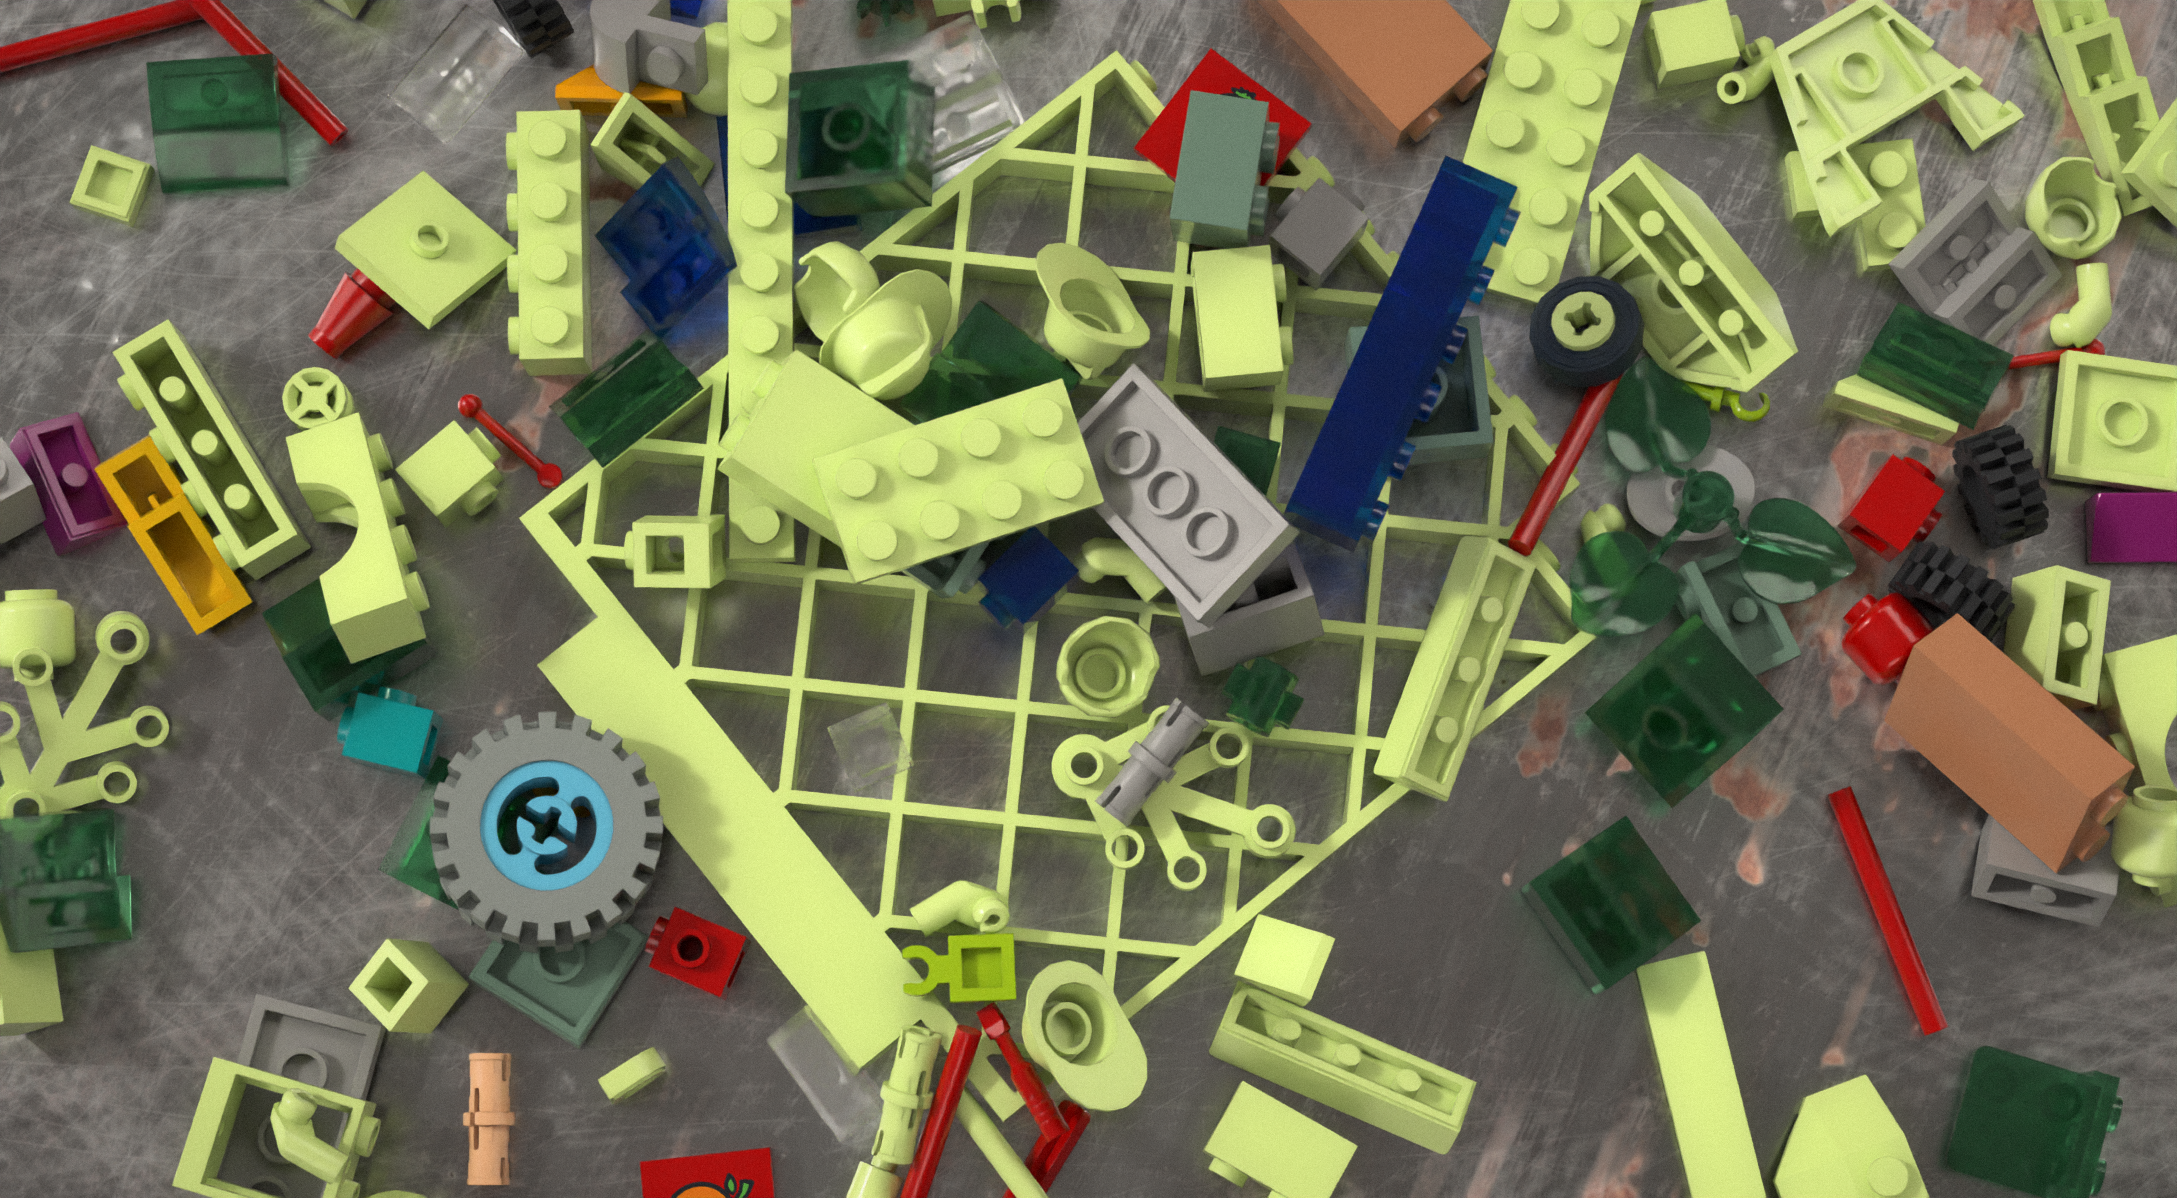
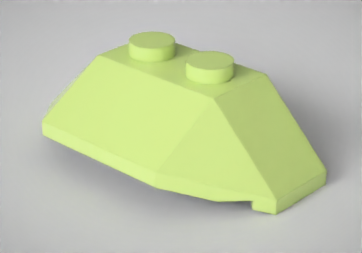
[1589,153,1798,392]
[1773,1074,1930,1198]

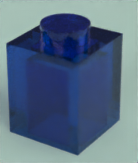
[978,527,1079,634]

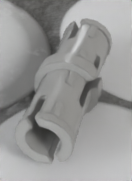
[1095,697,1209,826]

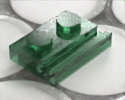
[1857,302,2014,430]

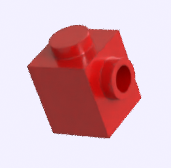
[1837,454,1945,563]
[645,907,751,1001]

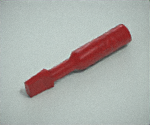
[976,1002,1070,1143]

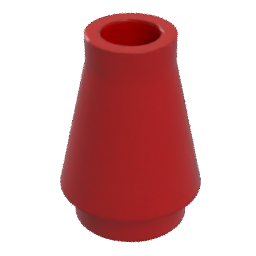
[308,268,396,359]

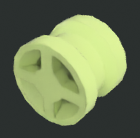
[282,367,355,432]

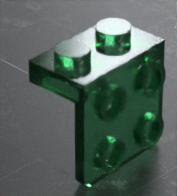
[1944,1046,2123,1198]

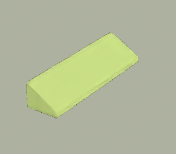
[1373,536,1537,802]
[1635,951,1766,1198]
[1209,980,1477,1155]

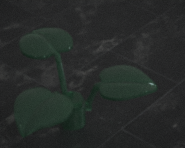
[1569,356,1857,638]

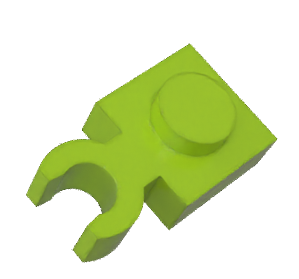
[902,933,1016,1003]

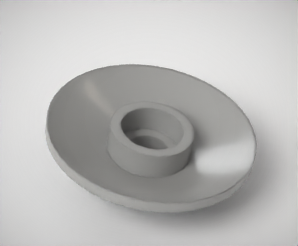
[1627,444,1755,541]

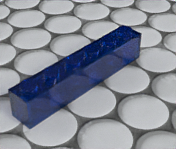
[1284,155,1521,553]

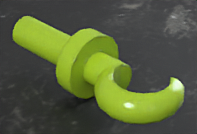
[1672,379,1770,422]

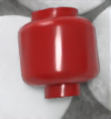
[1841,592,1936,686]

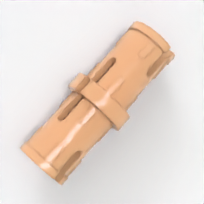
[463,1053,516,1185]

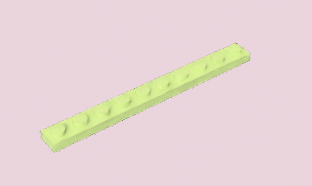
[727,0,796,563]

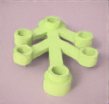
[0,611,169,840]
[1052,705,1296,891]

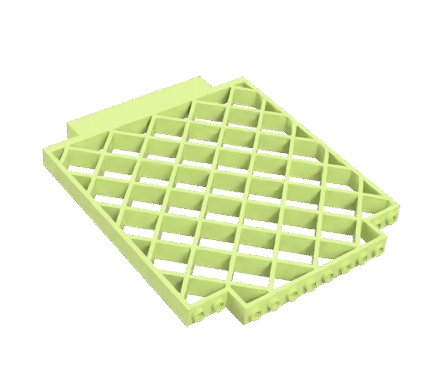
[519,50,1604,1123]

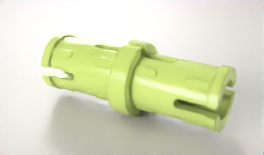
[871,1025,942,1165]

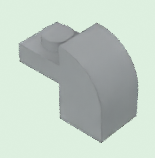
[589,0,708,95]

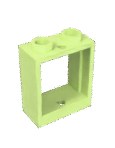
[172,1057,381,1198]

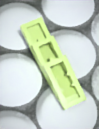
[2033,0,2160,216]

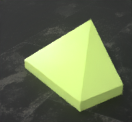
[1822,356,1960,445]

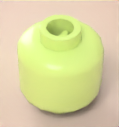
[0,589,76,682]
[2111,785,2177,887]

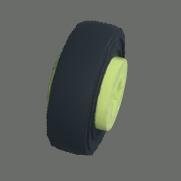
[1529,276,1644,387]

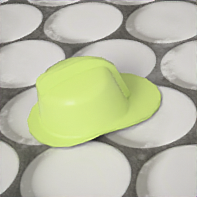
[1035,243,1150,380]
[819,269,952,400]
[1021,960,1147,1112]

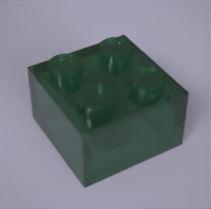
[785,60,935,218]
[1585,613,1784,808]

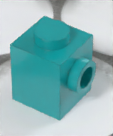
[337,687,443,780]

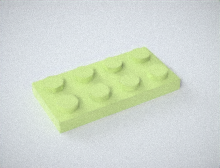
[812,378,1104,586]

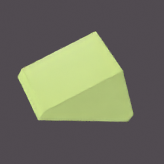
[590,92,715,215]
[1234,914,1335,1008]

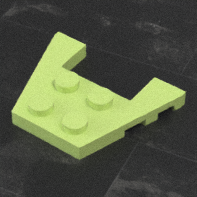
[1769,0,2025,237]

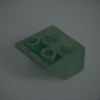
[262,578,439,722]
[1521,815,1701,995]

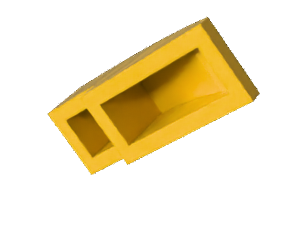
[94,434,253,635]

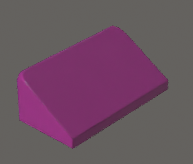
[9,412,128,556]
[2085,492,2177,564]

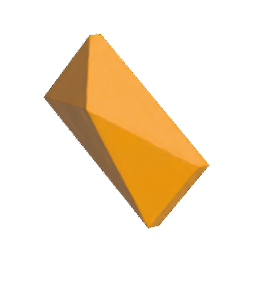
[555,64,688,118]

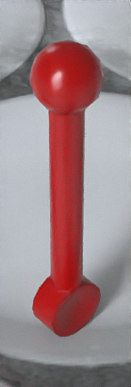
[1975,339,2106,376]
[458,393,563,490]

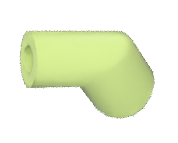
[2050,262,2112,348]

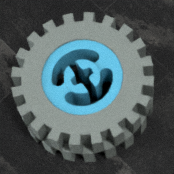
[430,712,663,953]

